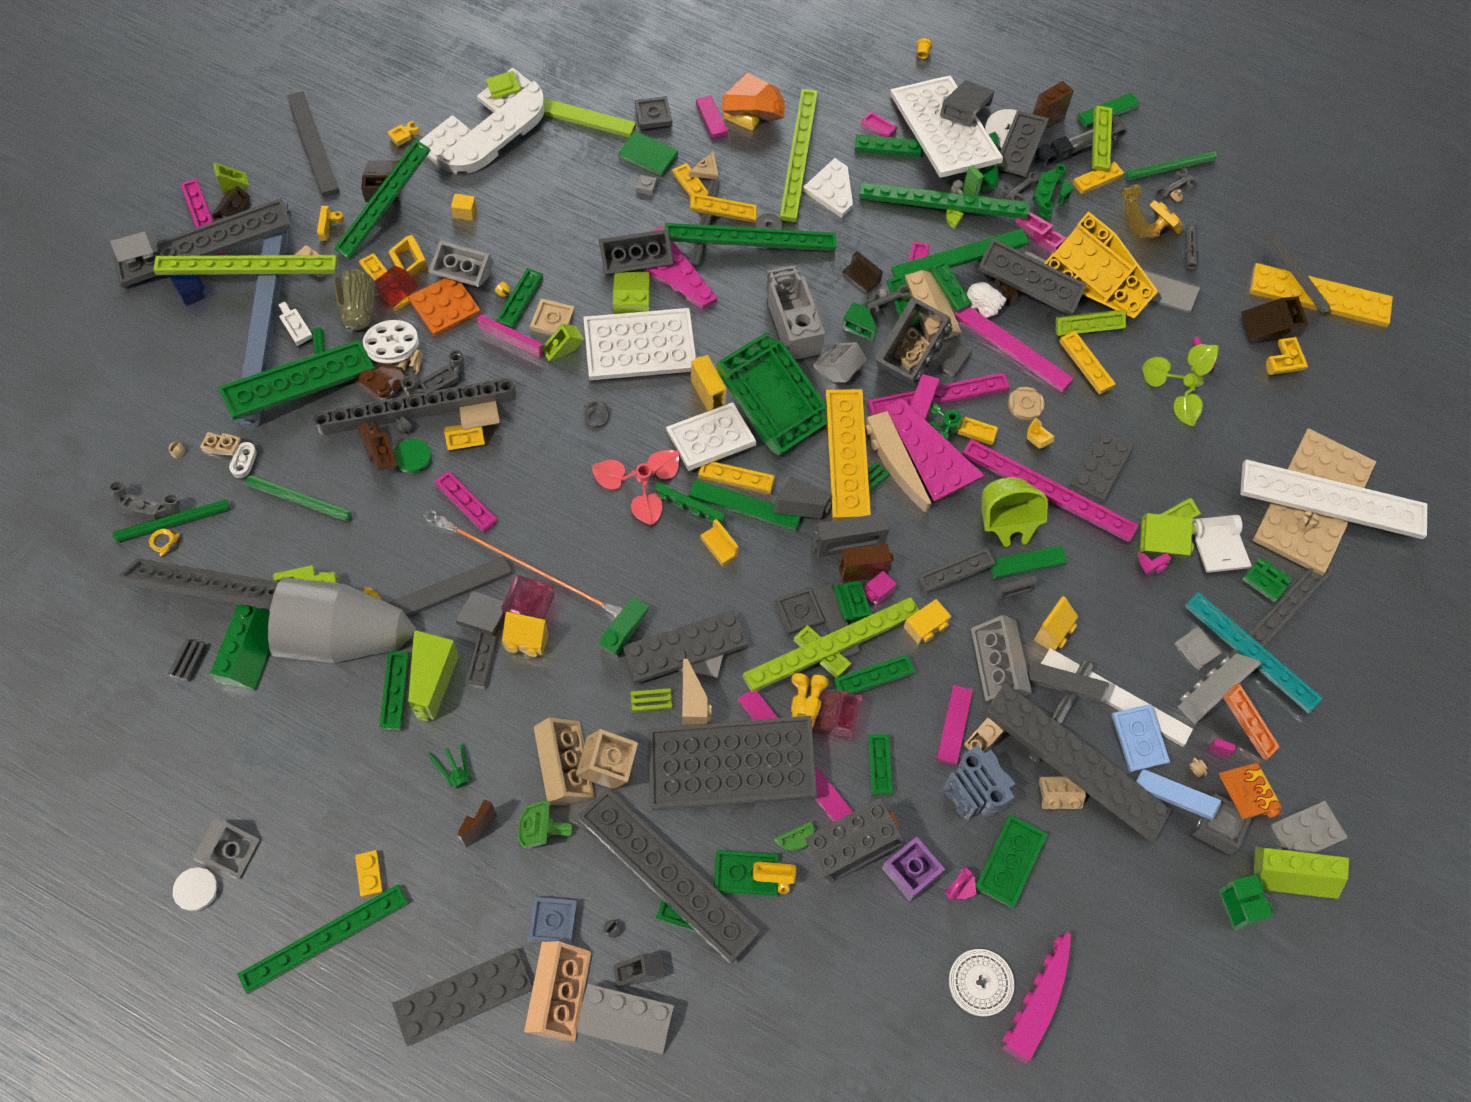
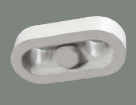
[229,442,257,478]

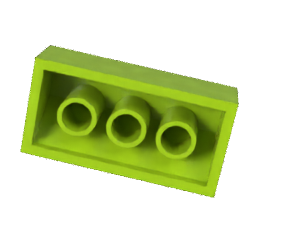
[1253,846,1349,899]

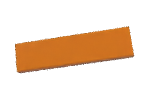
[1222,684,1280,760]

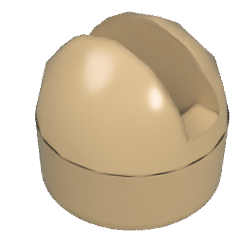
[168,441,186,458]

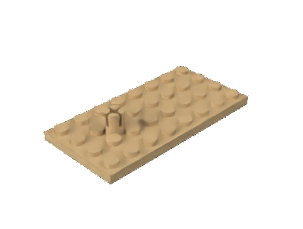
[1252,428,1376,576]

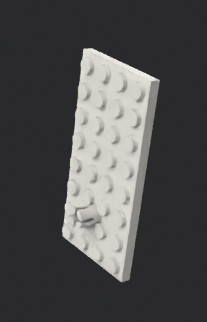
[890,76,1003,178]

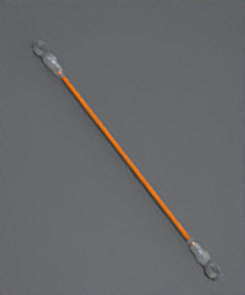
[423,510,623,618]

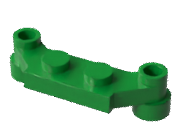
[1032,164,1066,221]

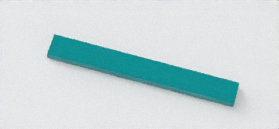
[1185,592,1323,714]

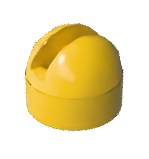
[495,281,511,297]

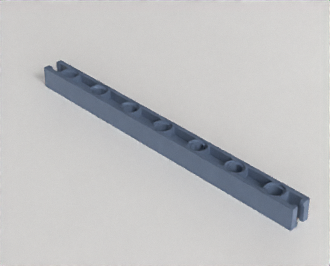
[237,201,291,426]

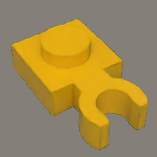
[388,121,420,147]

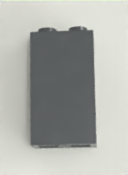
[940,80,995,127]

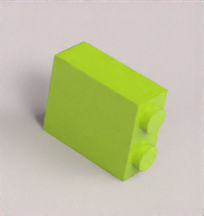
[1140,513,1195,558]

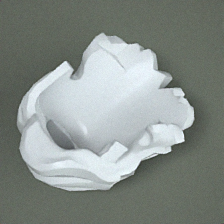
[967,282,1006,318]

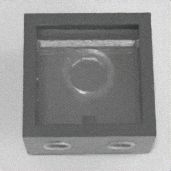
[1192,793,1252,855]

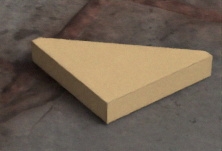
[687,152,719,180]

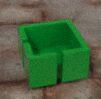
[1218,874,1273,931]

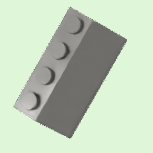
[971,615,1032,702]
[1178,653,1261,724]
[577,984,674,1054]

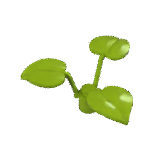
[1142,344,1219,426]

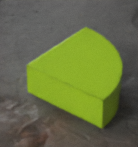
[946,210,963,229]

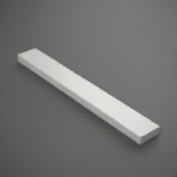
[1041,648,1193,747]

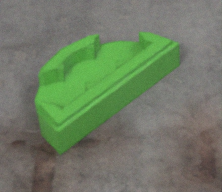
[775,821,815,852]

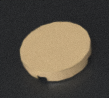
[1008,387,1045,421]

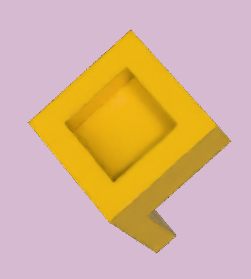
[451,194,477,221]

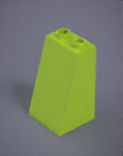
[408,630,459,721]

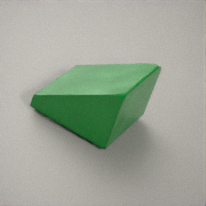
[1057,180,1073,207]

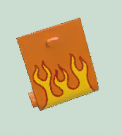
[1219,763,1283,820]

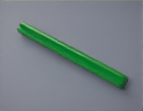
[1125,150,1217,180]
[246,476,351,521]
[112,499,230,542]

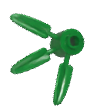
[928,402,962,440]

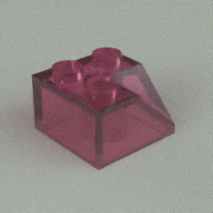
[501,574,555,620]

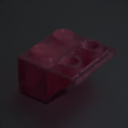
[812,691,862,741]

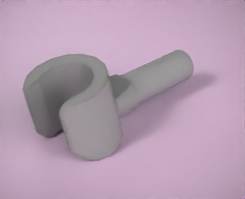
[951,180,963,194]

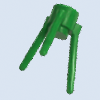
[428,744,471,789]

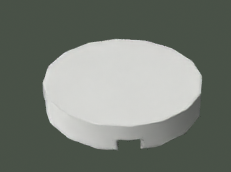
[173,867,218,911]

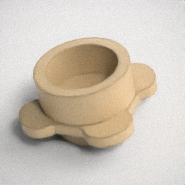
[1189,758,1208,778]

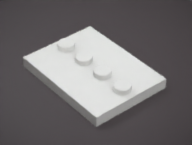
[666,402,756,471]

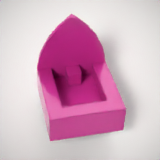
[1138,552,1171,576]

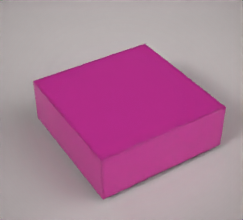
[1208,738,1236,758]

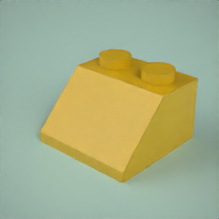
[1034,596,1078,650]
[502,612,549,657]

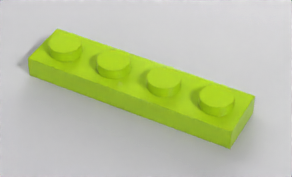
[1092,106,1112,171]
[1056,310,1126,336]

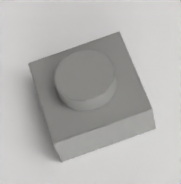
[636,175,657,195]

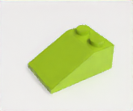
[613,272,650,314]

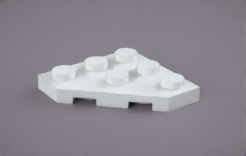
[803,158,853,218]

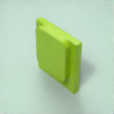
[485,71,521,100]

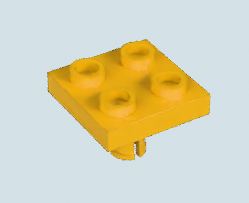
[1147,200,1183,237]

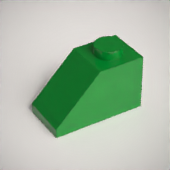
[842,302,877,341]

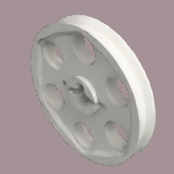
[363,320,419,363]

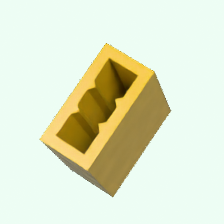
[691,355,727,411]

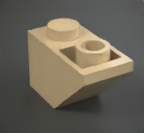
[964,718,1006,753]

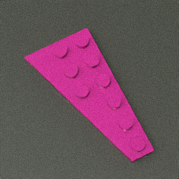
[643,227,717,309]
[885,398,985,503]

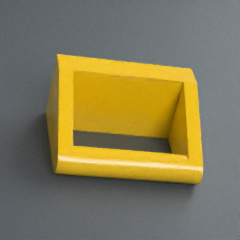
[389,235,428,280]

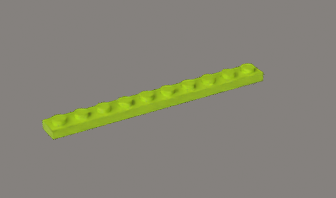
[780,89,818,222]
[153,255,338,275]
[742,597,919,693]

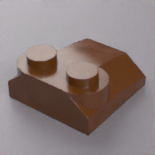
[357,363,406,401]

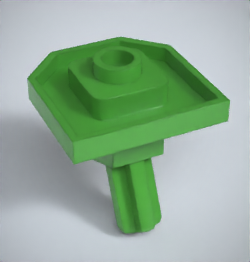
[518,800,572,849]

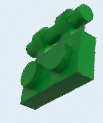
[1242,557,1293,603]

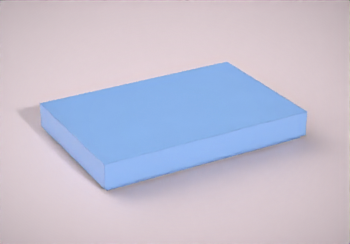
[1111,704,1170,773]

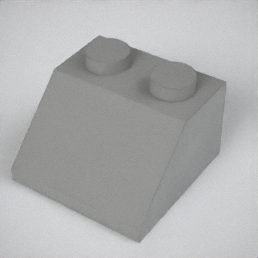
[110,228,158,264]
[813,342,867,383]
[193,820,260,879]

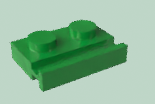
[833,581,872,622]

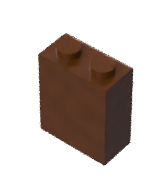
[1033,81,1074,130]
[838,544,894,583]

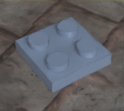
[528,897,577,945]

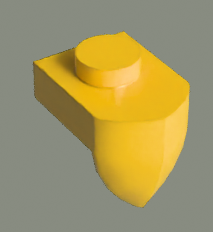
[1026,418,1055,449]

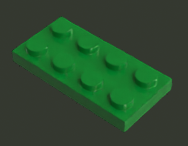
[976,814,1047,909]

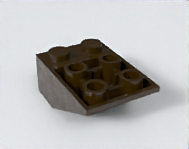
[361,160,400,202]
[1241,296,1309,342]

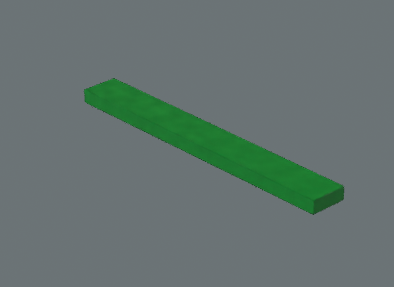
[334,139,431,260]
[891,229,1029,278]
[237,884,409,994]

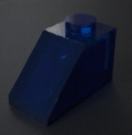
[169,275,206,306]

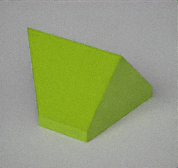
[213,162,249,193]

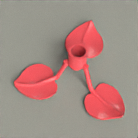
[592,450,679,525]

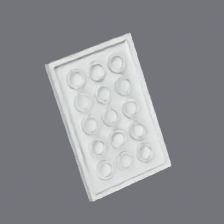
[583,308,696,380]

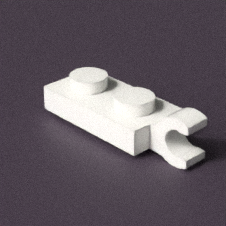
[278,302,313,346]

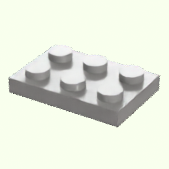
[1270,801,1348,853]

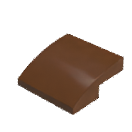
[457,799,497,847]

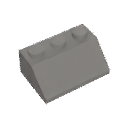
[428,240,494,287]

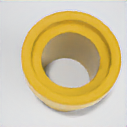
[916,38,932,59]

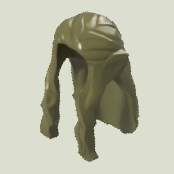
[333,269,375,330]

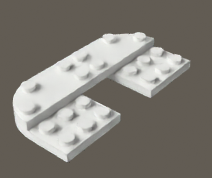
[420,68,545,174]

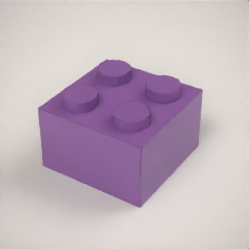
[882,836,945,901]

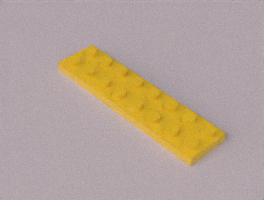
[1250,263,1393,328]
[826,389,871,521]

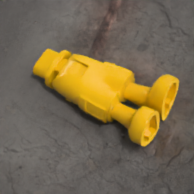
[791,673,828,729]

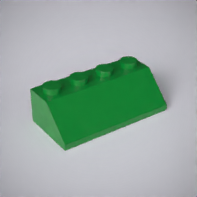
[210,604,270,691]

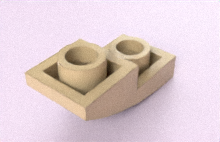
[200,432,241,455]

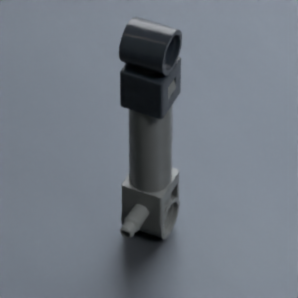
[1036,115,1127,167]

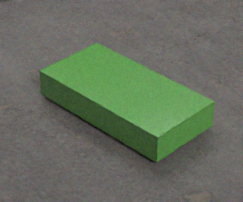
[963,165,984,196]

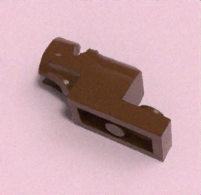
[358,421,397,471]

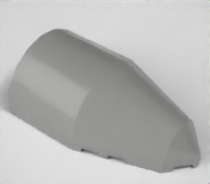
[268,578,417,663]

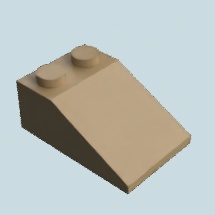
[682,659,711,726]

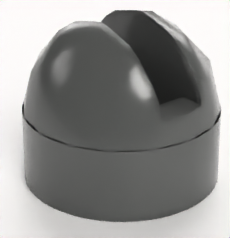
[604,920,621,938]

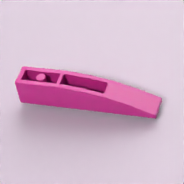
[1002,932,1071,1063]

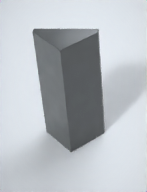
[598,229,674,274]

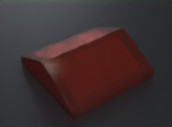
[375,265,419,308]

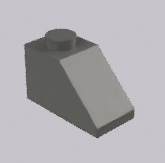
[613,954,665,987]

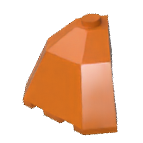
[722,73,785,122]

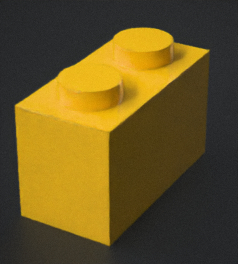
[904,599,951,645]

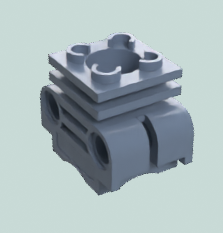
[944,745,1015,821]

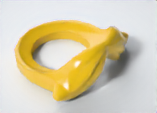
[149,529,180,557]

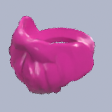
[945,867,977,900]

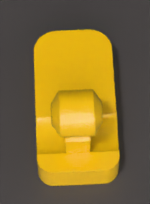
[317,206,344,241]
[753,862,796,894]

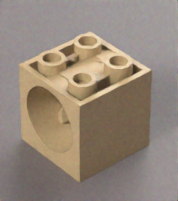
[576,729,638,789]

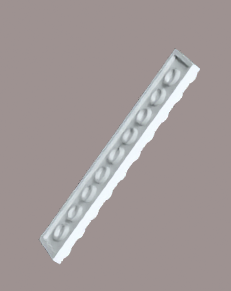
[1240,460,1427,539]

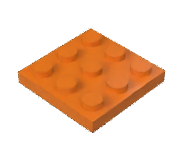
[408,278,481,338]

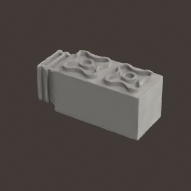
[766,265,825,360]

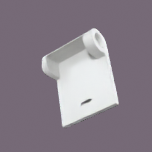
[1192,515,1251,573]

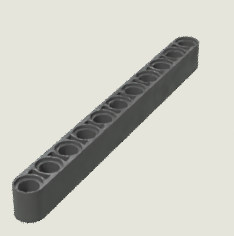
[312,378,516,435]

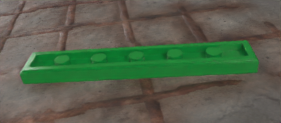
[689,479,801,532]

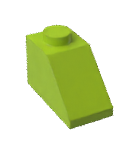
[542,324,585,362]

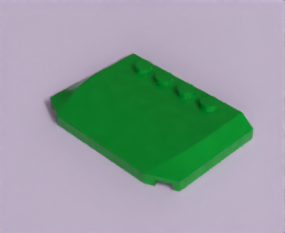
[716,332,827,455]

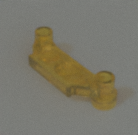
[1121,184,1160,238]

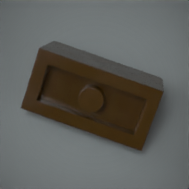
[212,186,251,218]
[842,251,883,293]

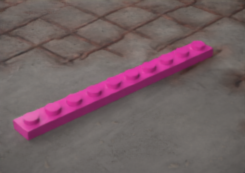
[962,439,1139,542]

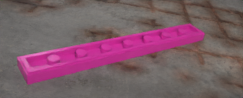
[951,306,1073,393]
[867,372,1010,416]
[738,691,853,823]

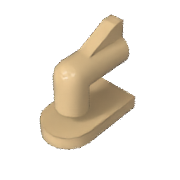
[394,350,424,374]

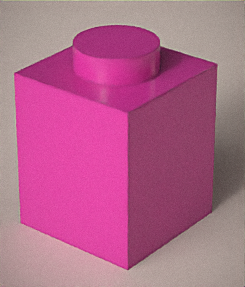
[864,571,896,605]

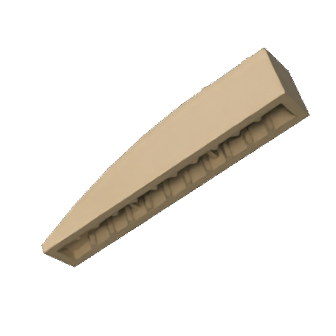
[865,411,931,512]

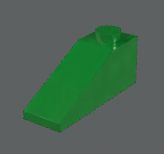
[598,597,650,657]

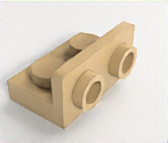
[1039,777,1086,809]

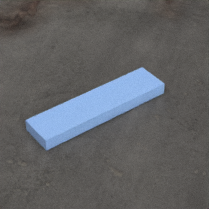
[1136,769,1222,821]

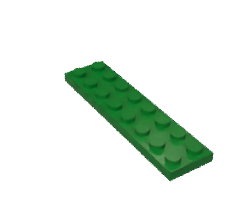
[218,340,374,420]

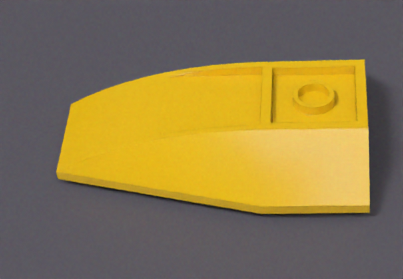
[1044,211,1158,319]

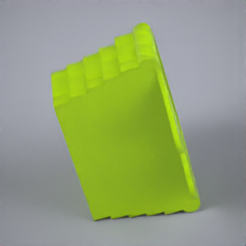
[981,477,1048,547]

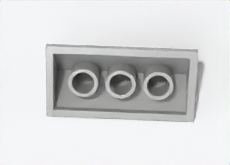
[1142,268,1200,313]

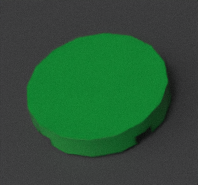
[393,438,431,474]

